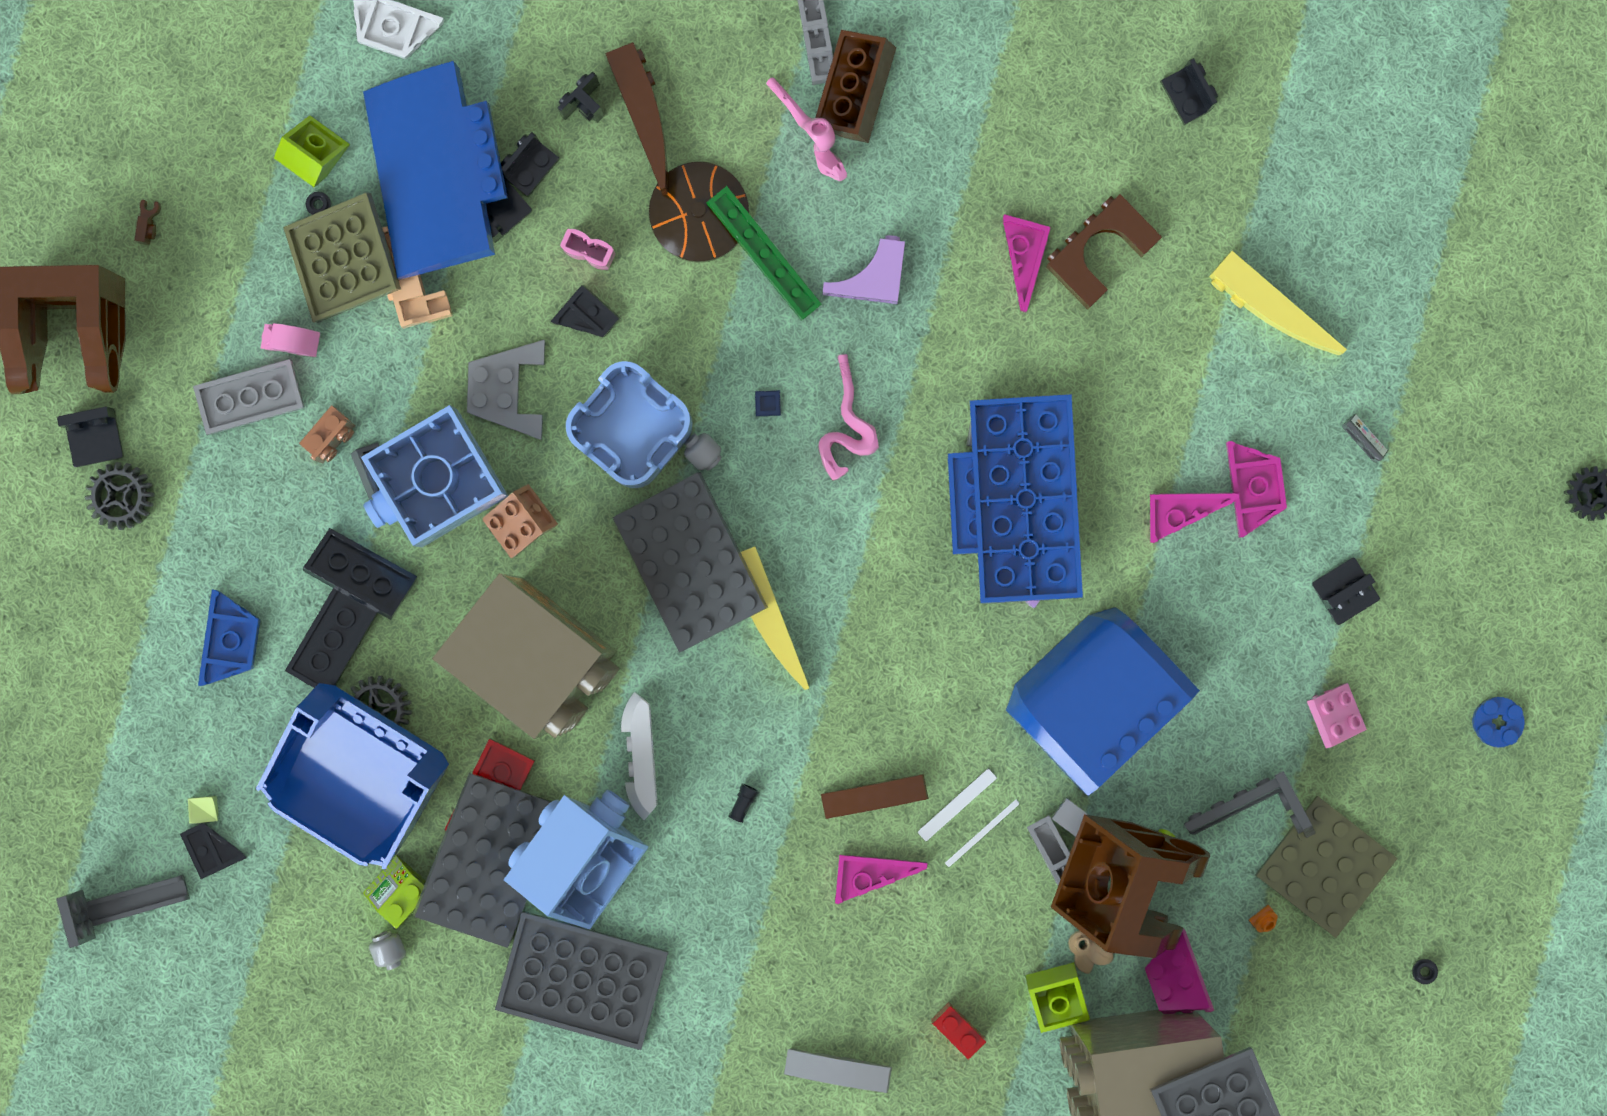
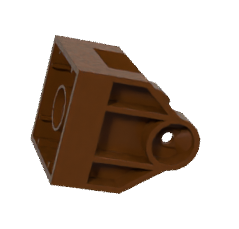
[0,265,126,394]
[1051,814,1210,958]

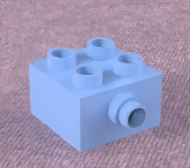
[361,405,508,548]
[504,789,649,929]

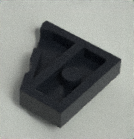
[551,285,621,337]
[180,823,246,879]

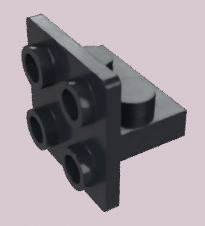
[558,72,604,123]
[1312,558,1380,625]

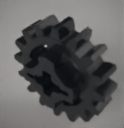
[1564,466,1607,521]

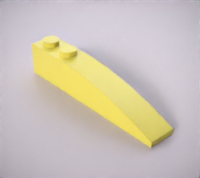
[1209,251,1347,355]
[741,547,809,690]

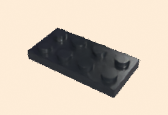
[303,528,417,620]
[285,588,378,688]

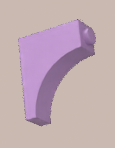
[822,235,905,304]

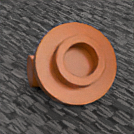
[1248,905,1278,932]

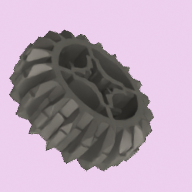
[84,462,155,530]
[351,676,412,728]

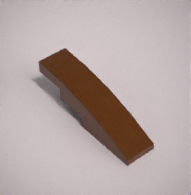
[821,774,929,819]

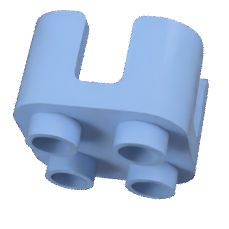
[566,361,692,488]

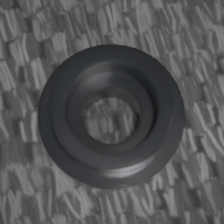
[306,192,331,215]
[1412,959,1438,984]

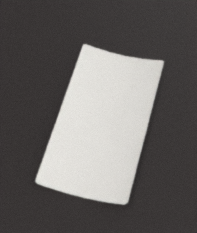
[918,769,1019,867]

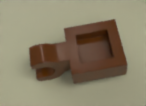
[134,200,161,245]

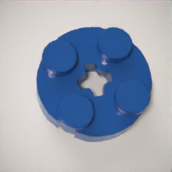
[1472,697,1525,747]

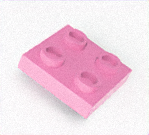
[1307,683,1367,748]

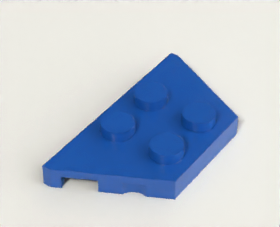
[198,589,260,686]

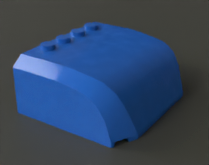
[1006,607,1200,796]
[256,683,449,869]

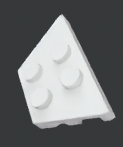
[353,0,445,59]

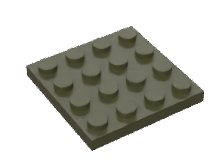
[283,193,401,323]
[1255,796,1398,938]

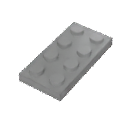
[193,359,305,435]

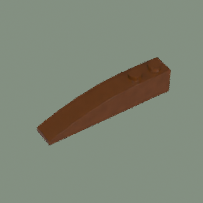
[605,42,668,196]

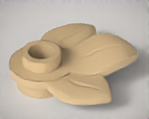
[1068,931,1113,974]

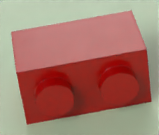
[931,1002,986,1060]

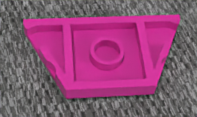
[1226,441,1287,538]
[1145,928,1214,1014]

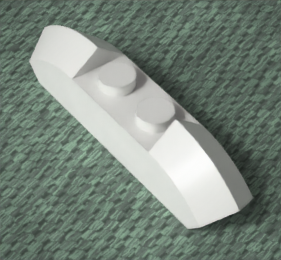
[621,692,658,820]

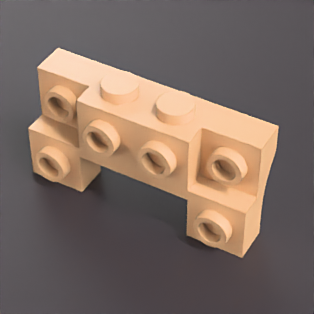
[382,226,453,329]

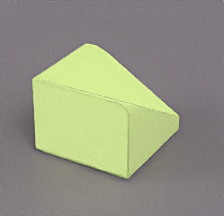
[188,796,219,824]

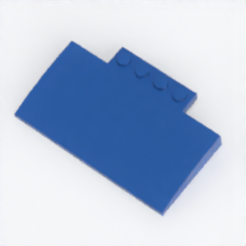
[363,61,507,280]
[948,394,1083,604]

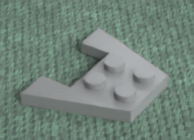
[467,340,545,440]

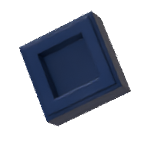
[755,390,781,417]

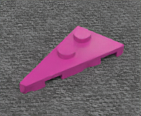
[1002,214,1051,313]
[1150,492,1239,543]
[835,854,928,904]

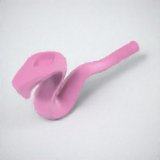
[767,77,847,181]
[818,354,879,481]

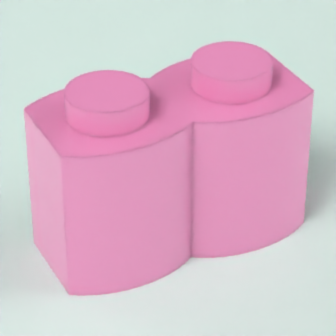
[560,229,616,270]

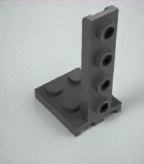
[1184,771,1315,838]
[56,875,190,948]

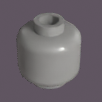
[684,433,721,471]
[369,930,406,970]

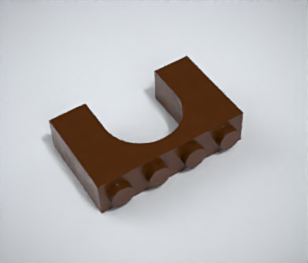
[1046,194,1162,310]

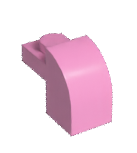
[261,323,320,357]

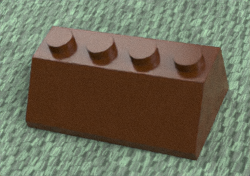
[815,30,897,143]

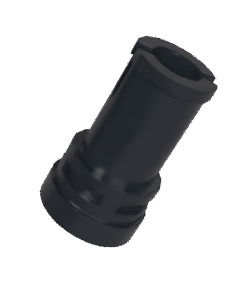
[729,783,760,823]

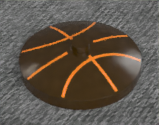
[649,162,749,263]

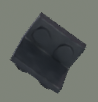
[1160,58,1218,125]
[501,132,560,197]
[486,176,532,243]
[57,406,124,467]

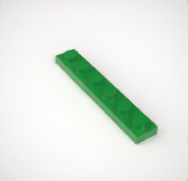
[706,186,822,321]

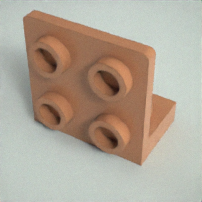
[299,405,356,463]
[483,484,558,558]

